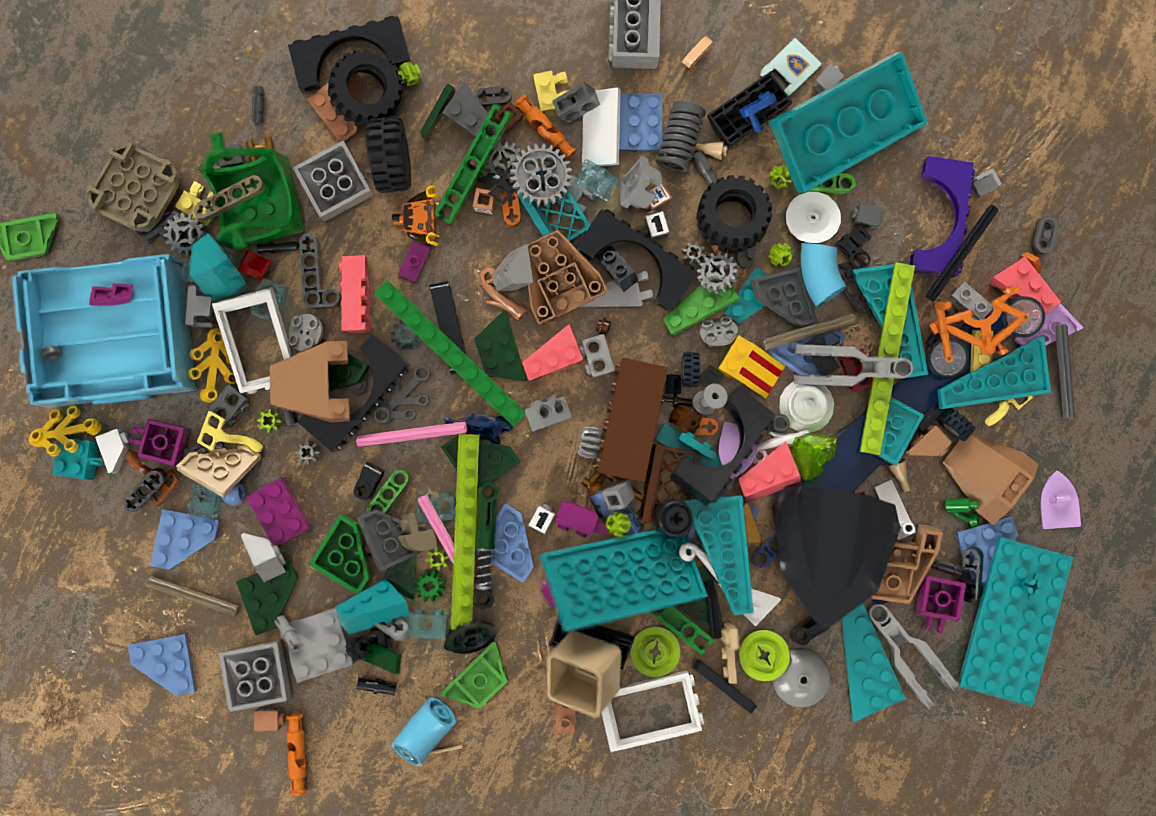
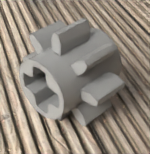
[682,241,705,265]
[295,441,321,465]

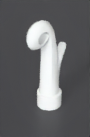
[753,430,811,465]
[679,542,721,587]

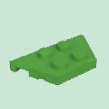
[0,213,59,261]
[440,641,508,709]

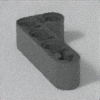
[299,233,342,310]

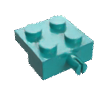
[52,438,104,480]

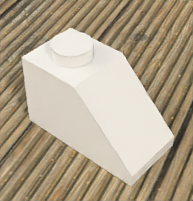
[95,429,130,473]

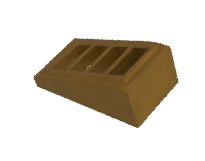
[743,503,762,543]

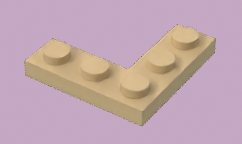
[721,622,739,684]

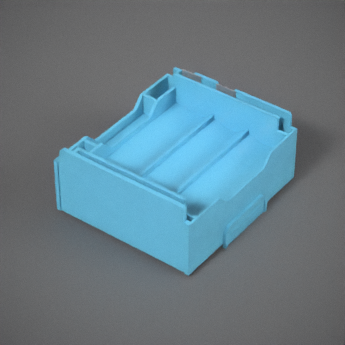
[12,254,197,408]

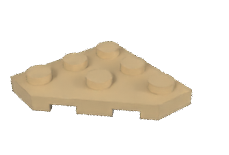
[176,445,261,498]

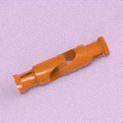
[514,94,577,161]
[286,713,307,796]

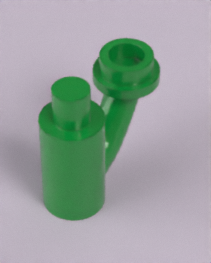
[945,498,979,527]

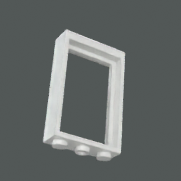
[212,287,293,394]
[602,670,704,752]

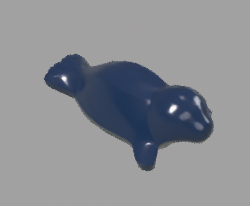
[445,413,513,444]

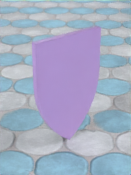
[718,421,758,479]
[1040,471,1081,529]

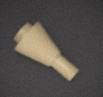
[694,141,728,160]
[887,458,911,492]

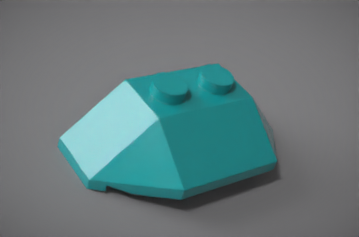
[189,234,247,302]

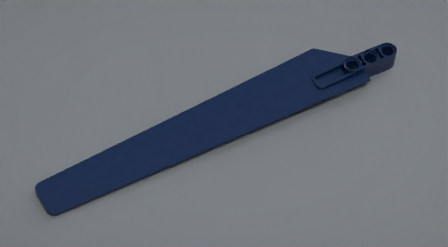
[751,302,1015,568]

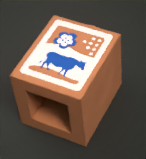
[645,181,672,211]
[473,188,496,215]
[254,707,285,731]

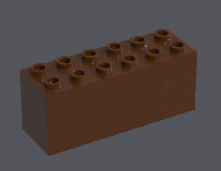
[595,358,668,483]

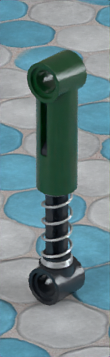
[473,482,499,610]

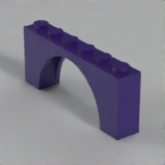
[909,156,975,278]

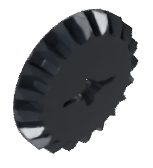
[446,620,496,654]

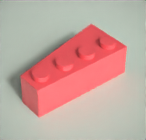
[339,255,371,335]

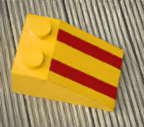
[717,335,785,399]

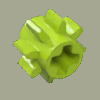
[397,62,421,86]
[768,164,792,189]
[768,243,793,267]
[257,409,283,433]
[606,511,631,537]
[425,546,449,571]

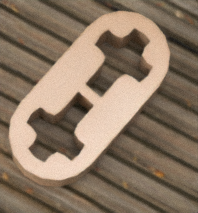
[682,36,713,69]

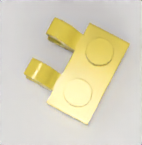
[533,71,569,113]
[175,182,215,227]

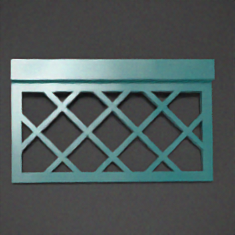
[515,163,590,242]

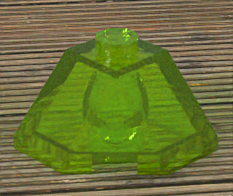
[792,433,838,481]

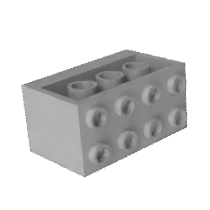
[608,0,661,69]

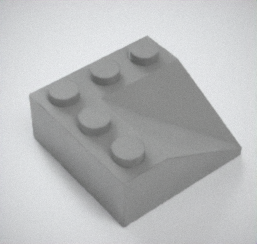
[293,140,374,222]
[287,608,357,683]
[219,640,292,712]

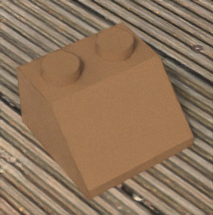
[902,426,952,457]

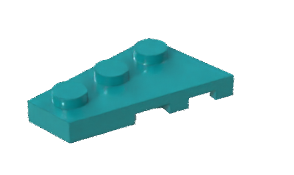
[723,267,768,325]
[878,397,924,466]

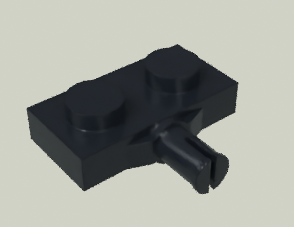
[804,335,842,375]

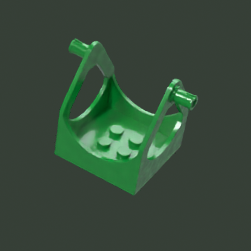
[198,132,305,250]

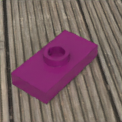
[398,241,431,283]

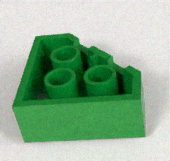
[309,514,372,595]

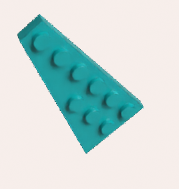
[851,263,928,378]
[937,336,1051,409]
[684,495,754,615]
[841,604,906,723]

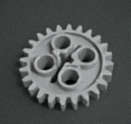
[510,144,572,207]

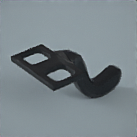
[470,164,516,205]

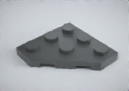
[750,267,818,327]
[356,509,425,571]

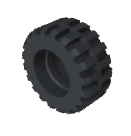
[328,48,403,127]
[366,116,411,193]
[696,175,772,253]

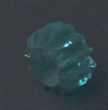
[390,319,421,351]

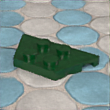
[474,311,527,382]

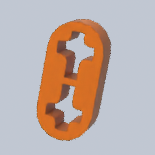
[501,191,521,227]
[682,418,719,436]

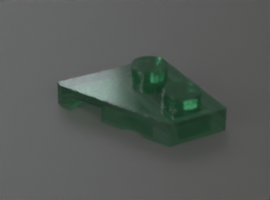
[382,556,417,600]

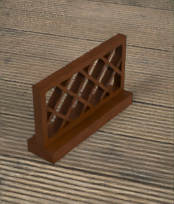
[638,444,699,524]

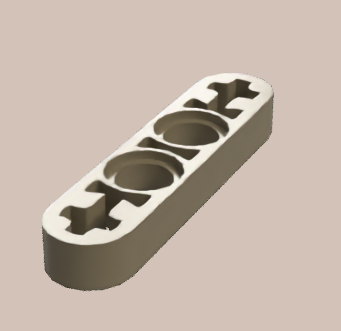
[194,175,265,221]

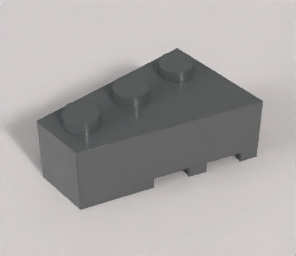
[442,82,496,139]

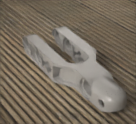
[794,345,913,386]
[868,604,959,710]

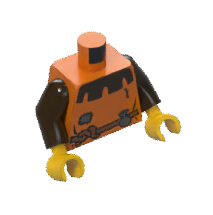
[392,186,439,246]

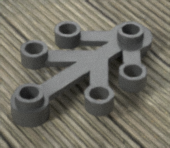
[373,365,430,424]

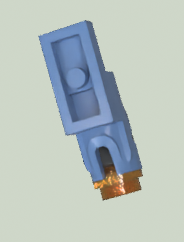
[587,480,644,535]

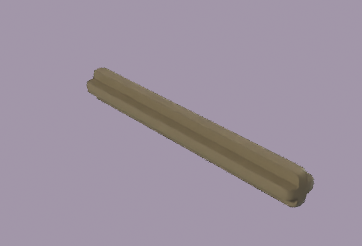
[763,314,856,350]
[146,576,239,616]

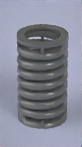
[656,101,706,172]

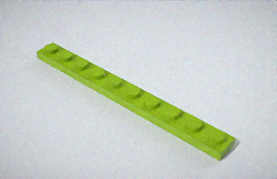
[859,262,915,455]
[451,434,479,630]

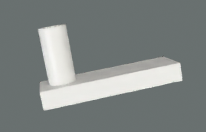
[873,480,916,540]

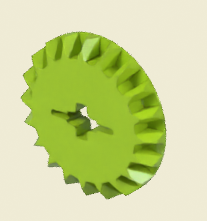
[630,626,680,677]
[739,630,790,681]

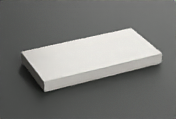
[582,88,621,168]

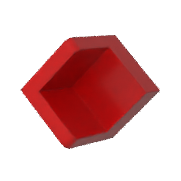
[237,250,271,281]

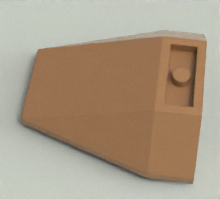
[527,230,608,324]
[942,434,1039,525]

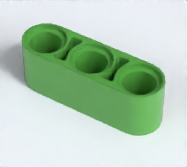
[807,173,856,195]
[367,470,410,514]

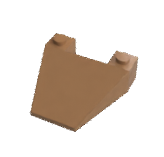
[270,341,350,422]
[871,524,943,604]

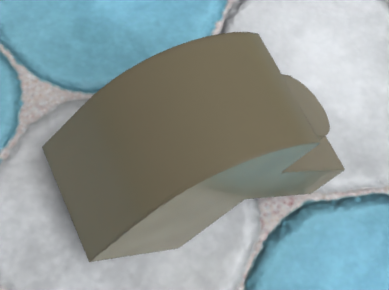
[398,513,437,551]

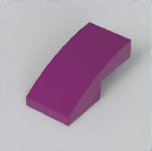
[89,283,133,306]

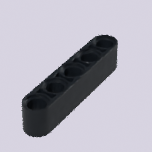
[429,280,466,375]

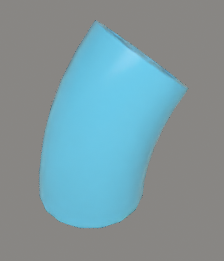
[800,243,846,308]
[391,698,456,766]

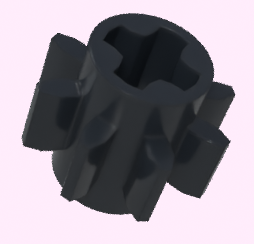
[345,636,370,661]

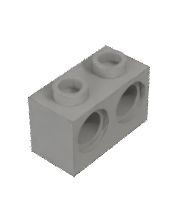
[947,282,993,320]
[579,334,615,379]
[524,395,572,432]

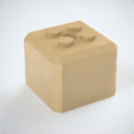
[547,630,621,717]

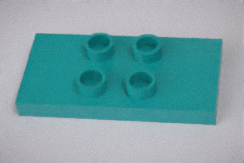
[769,52,928,193]

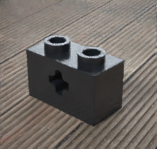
[597,245,639,292]

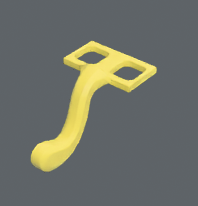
[985,396,1033,426]
[197,411,263,452]

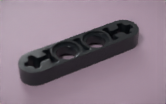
[692,659,757,714]

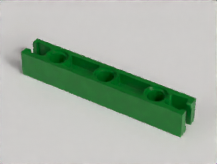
[434,104,514,224]
[650,606,714,655]

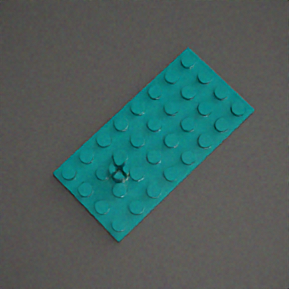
[540,529,708,632]
[958,536,1074,707]

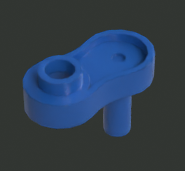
[739,91,777,133]

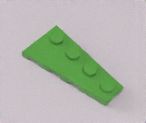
[663,271,740,337]

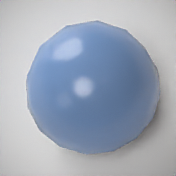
[222,482,246,506]

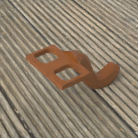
[125,450,179,506]

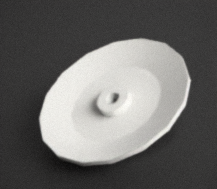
[786,192,841,244]
[779,381,834,433]

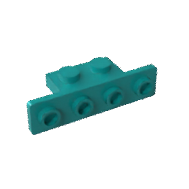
[656,424,721,467]

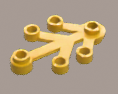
[187,328,236,403]
[29,405,102,457]

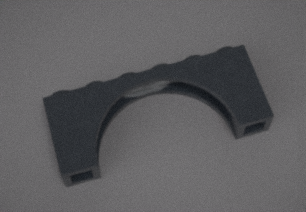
[288,16,411,94]
[576,209,697,312]
[297,334,410,452]
[669,386,775,506]

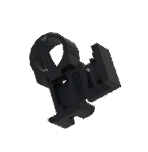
[835,225,872,269]

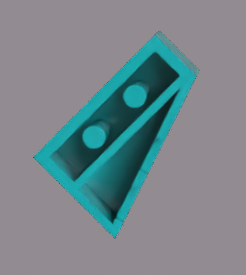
[335,578,410,634]

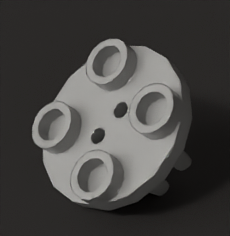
[288,314,323,352]
[700,316,738,348]

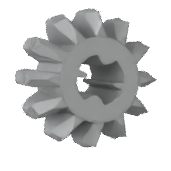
[578,426,602,459]

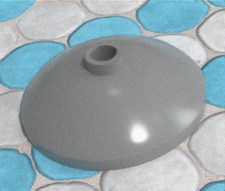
[772,648,830,707]

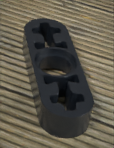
[838,263,870,314]
[122,468,167,512]
[961,547,984,603]

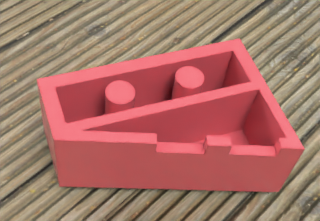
[989,257,1061,319]
[522,324,583,382]
[738,442,802,503]

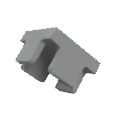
[620,156,662,209]
[185,286,217,329]

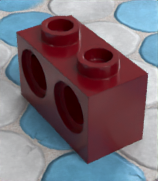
[838,348,873,393]

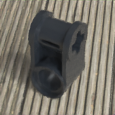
[354,462,385,500]

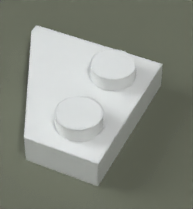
[743,589,781,626]

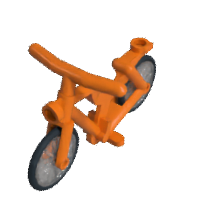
[927,285,1045,378]

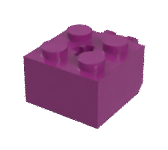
[129,419,191,466]
[555,499,609,538]
[915,575,966,634]

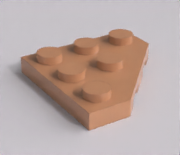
[307,73,364,143]

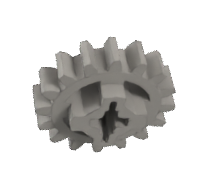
[485,141,526,183]
[163,213,207,255]
[697,252,740,294]

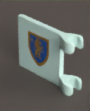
[760,38,822,97]

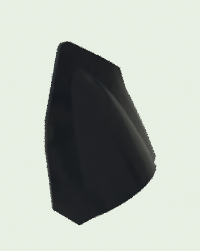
[772,486,901,629]

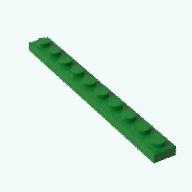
[374,280,526,427]

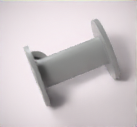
[692,384,727,415]

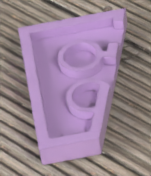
[1014,303,1083,346]

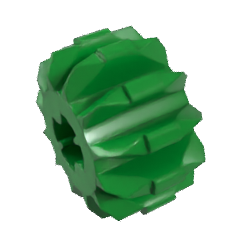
[414,569,446,602]

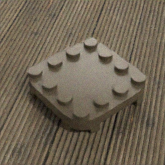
[85,142,181,232]

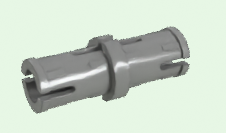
[274,616,303,652]

